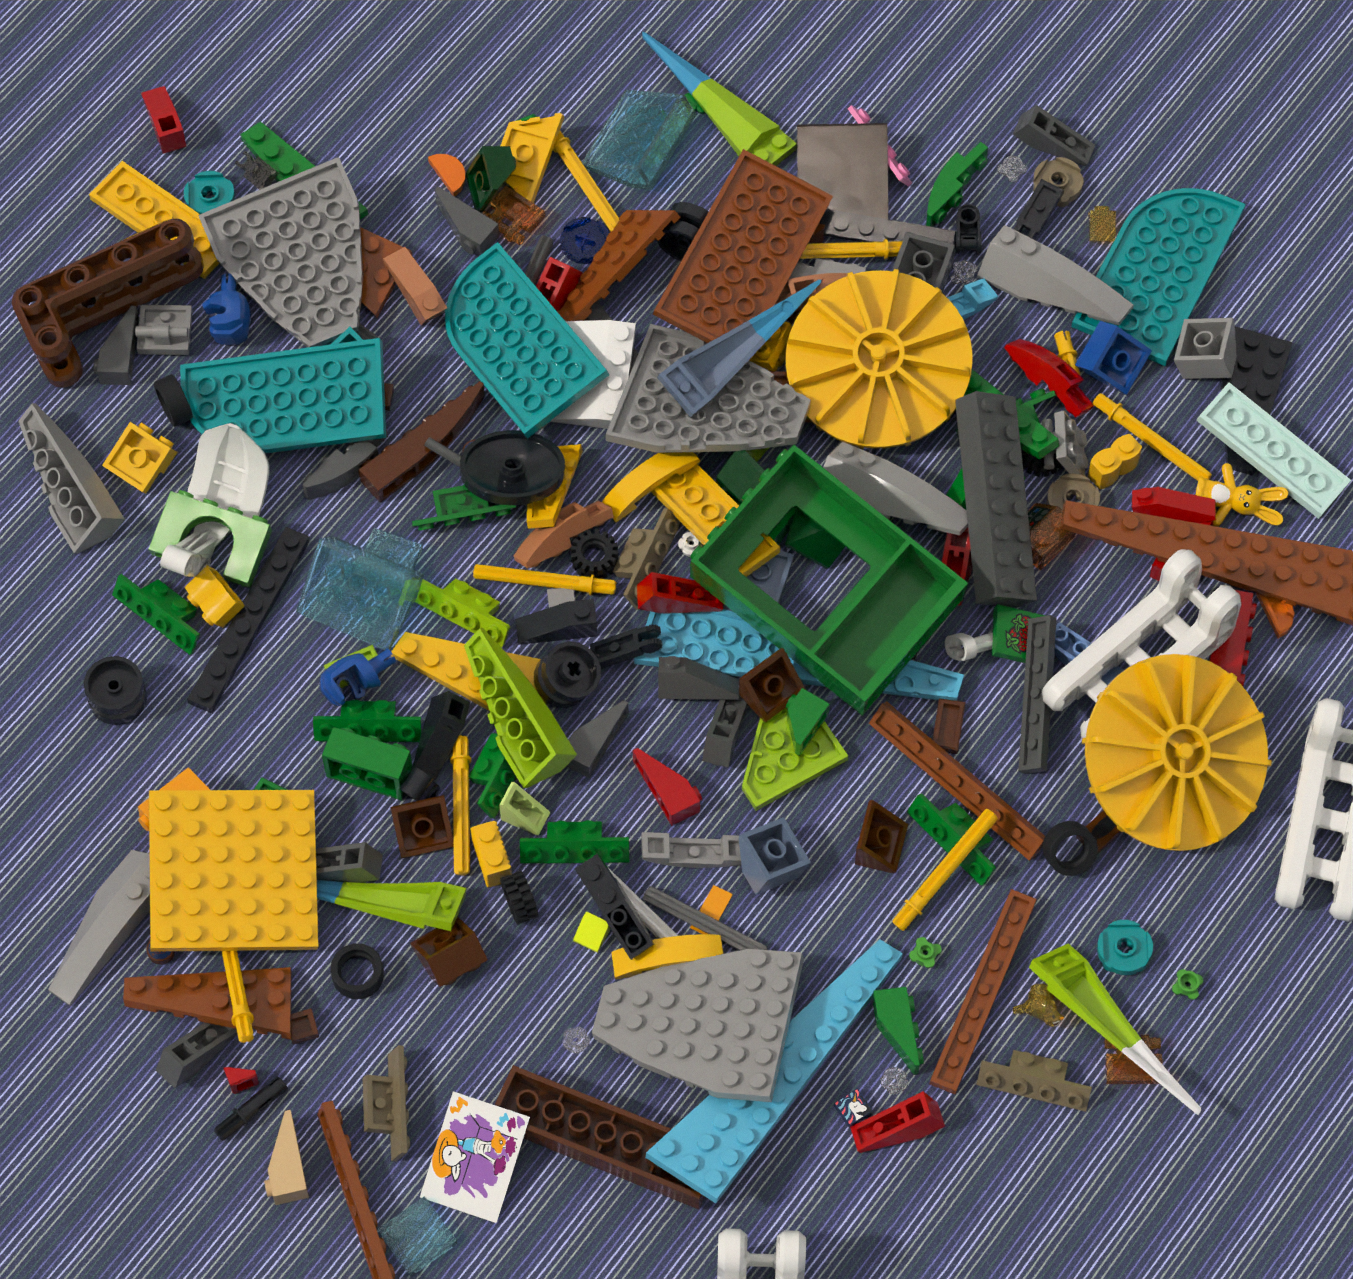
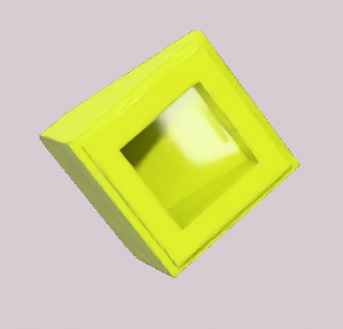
[573,912,610,953]

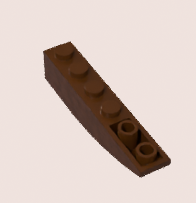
[359,381,485,503]

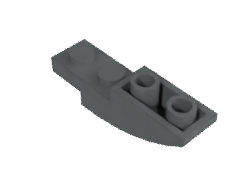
[302,427,388,500]

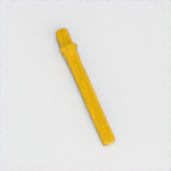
[553,130,619,232]
[800,239,903,259]
[1093,393,1212,481]
[473,564,616,596]
[450,735,472,876]
[892,809,997,931]
[222,950,254,1043]

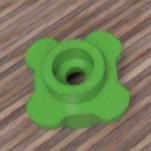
[909,937,942,968]
[1172,969,1203,1000]

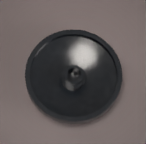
[460,430,565,505]

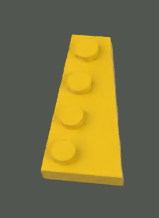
[527,444,583,529]

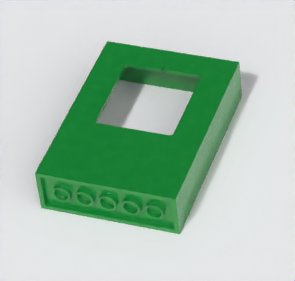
[690,445,968,716]

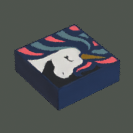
[834,1088,873,1128]

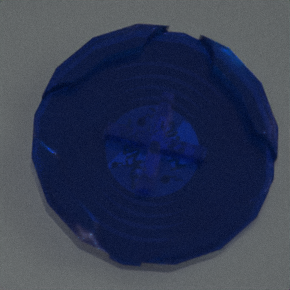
[560,217,609,264]

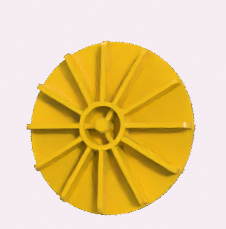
[786,269,972,449]
[1082,654,1272,851]

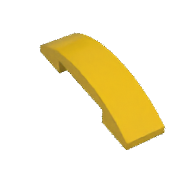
[602,452,700,523]
[612,934,723,979]

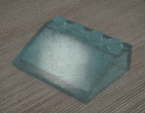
[582,90,697,190]
[296,536,424,650]

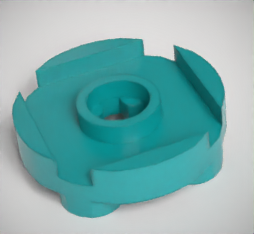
[184,171,235,214]
[1097,920,1153,975]

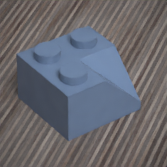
[739,817,811,895]

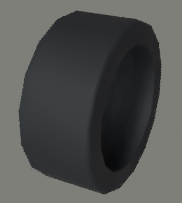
[153,374,193,427]
[1042,821,1098,876]
[330,943,384,999]

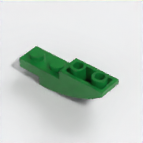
[926,142,988,227]

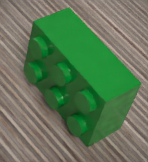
[322,727,412,801]

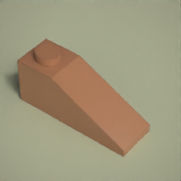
[383,247,447,325]

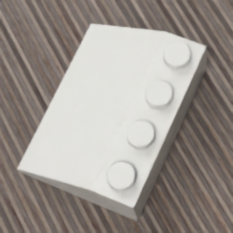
[550,320,636,429]

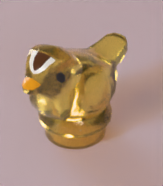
[1013,984,1064,1027]

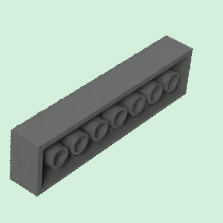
[955,391,1037,608]

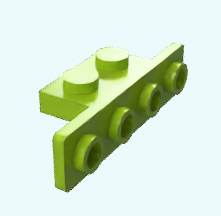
[412,578,510,648]

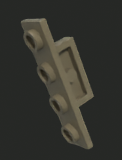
[613,508,681,610]
[363,1045,410,1162]
[976,1050,1092,1112]

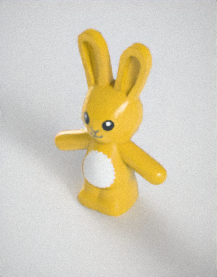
[1195,463,1288,527]

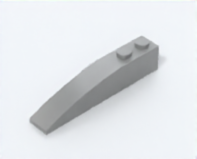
[977,225,1133,325]
[19,403,125,554]
[823,442,968,535]
[48,850,150,1006]

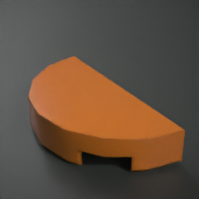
[428,154,466,197]
[1256,593,1295,639]

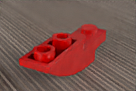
[1004,339,1094,418]

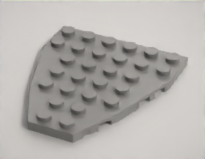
[198,157,363,347]
[606,324,811,453]
[592,949,804,1102]

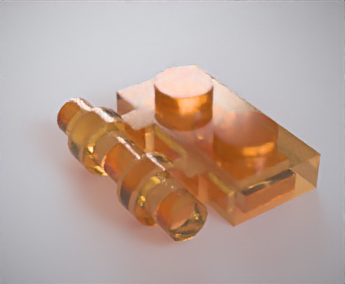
[482,186,546,245]
[1104,1035,1163,1084]

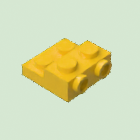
[102,422,178,494]

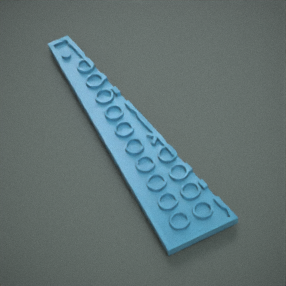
[634,609,964,701]
[645,939,903,1203]

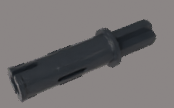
[214,1076,288,1141]

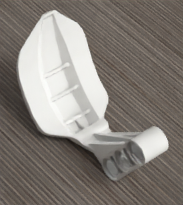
[160,423,269,577]

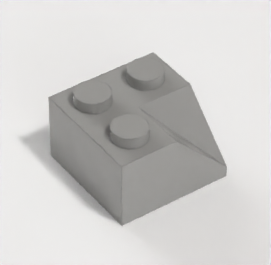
[1174,318,1237,379]

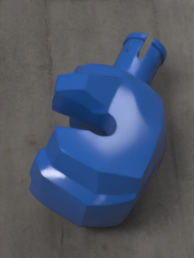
[202,273,251,345]
[319,648,396,706]

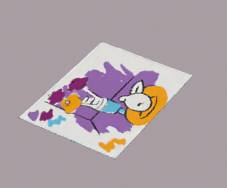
[420,1091,530,1223]

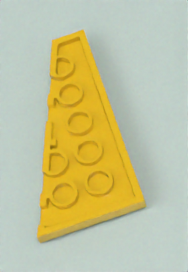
[391,632,546,711]

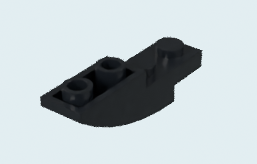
[575,854,655,960]

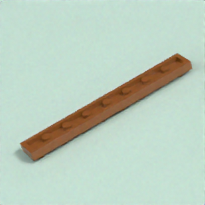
[869,701,1045,861]
[930,889,1037,1095]
[317,1100,395,1279]

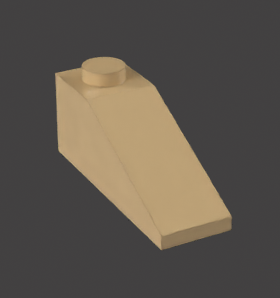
[264,1110,309,1205]

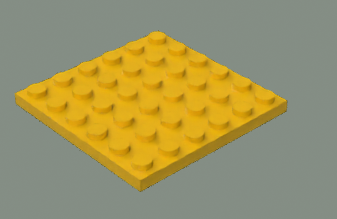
[149,790,318,952]

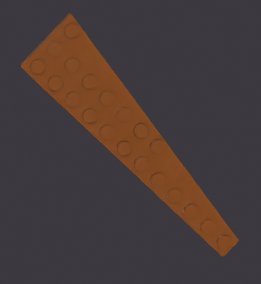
[1061,500,1353,625]

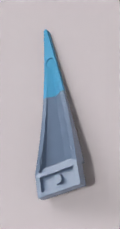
[657,280,821,417]

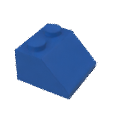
[1075,321,1152,395]

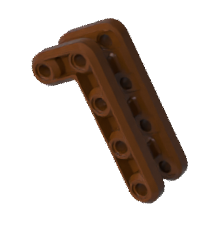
[12,218,204,388]

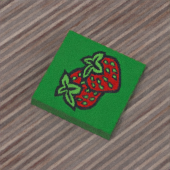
[992,604,1045,663]

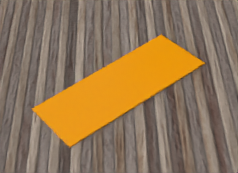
[690,885,733,934]

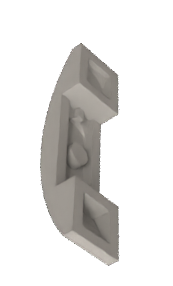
[641,832,741,868]

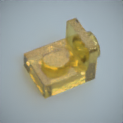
[1088,206,1116,242]

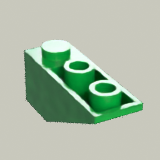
[872,987,924,1075]

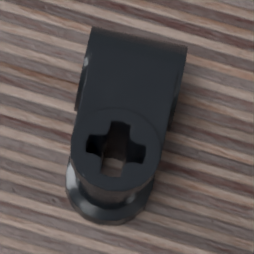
[955,204,982,254]
[399,766,440,801]

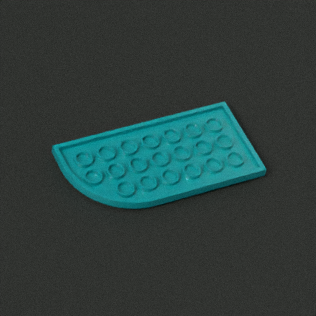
[1071,188,1246,366]
[445,242,610,439]
[180,338,386,454]

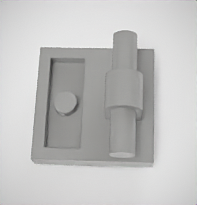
[135,305,193,355]
[1042,411,1088,476]

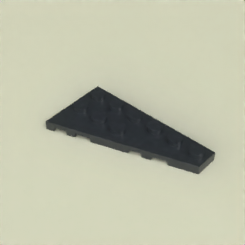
[1220,326,1292,476]

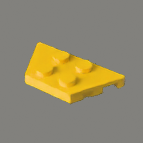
[501,113,564,206]

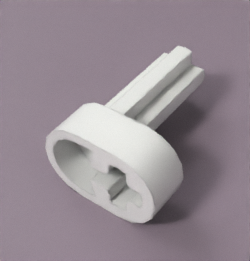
[945,632,993,661]

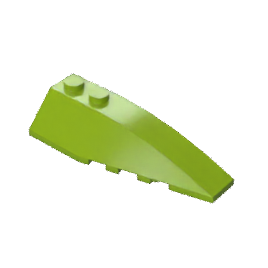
[464,628,577,788]

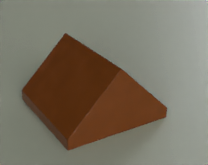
[739,648,806,722]
[390,795,454,859]
[855,800,908,873]

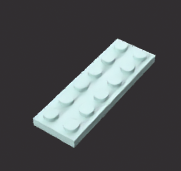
[1196,383,1351,519]

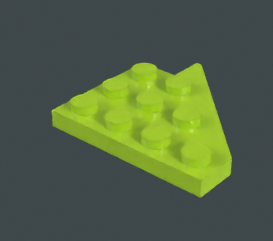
[742,708,848,811]

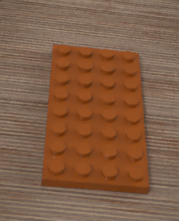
[653,149,833,343]

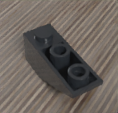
[412,691,470,781]

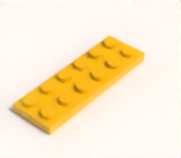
[89,161,219,279]
[651,464,780,577]

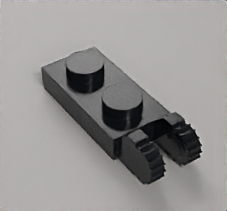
[1014,179,1064,240]
[590,624,662,669]

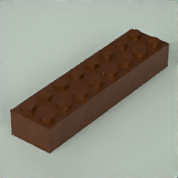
[495,1065,705,1209]

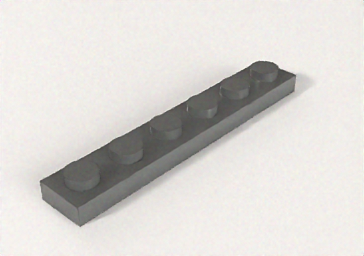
[1018,615,1057,774]

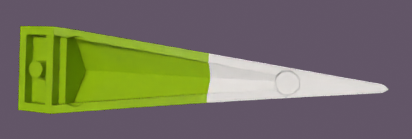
[1029,943,1201,1115]

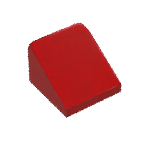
[223,1067,259,1094]

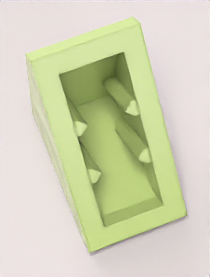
[499,782,550,835]

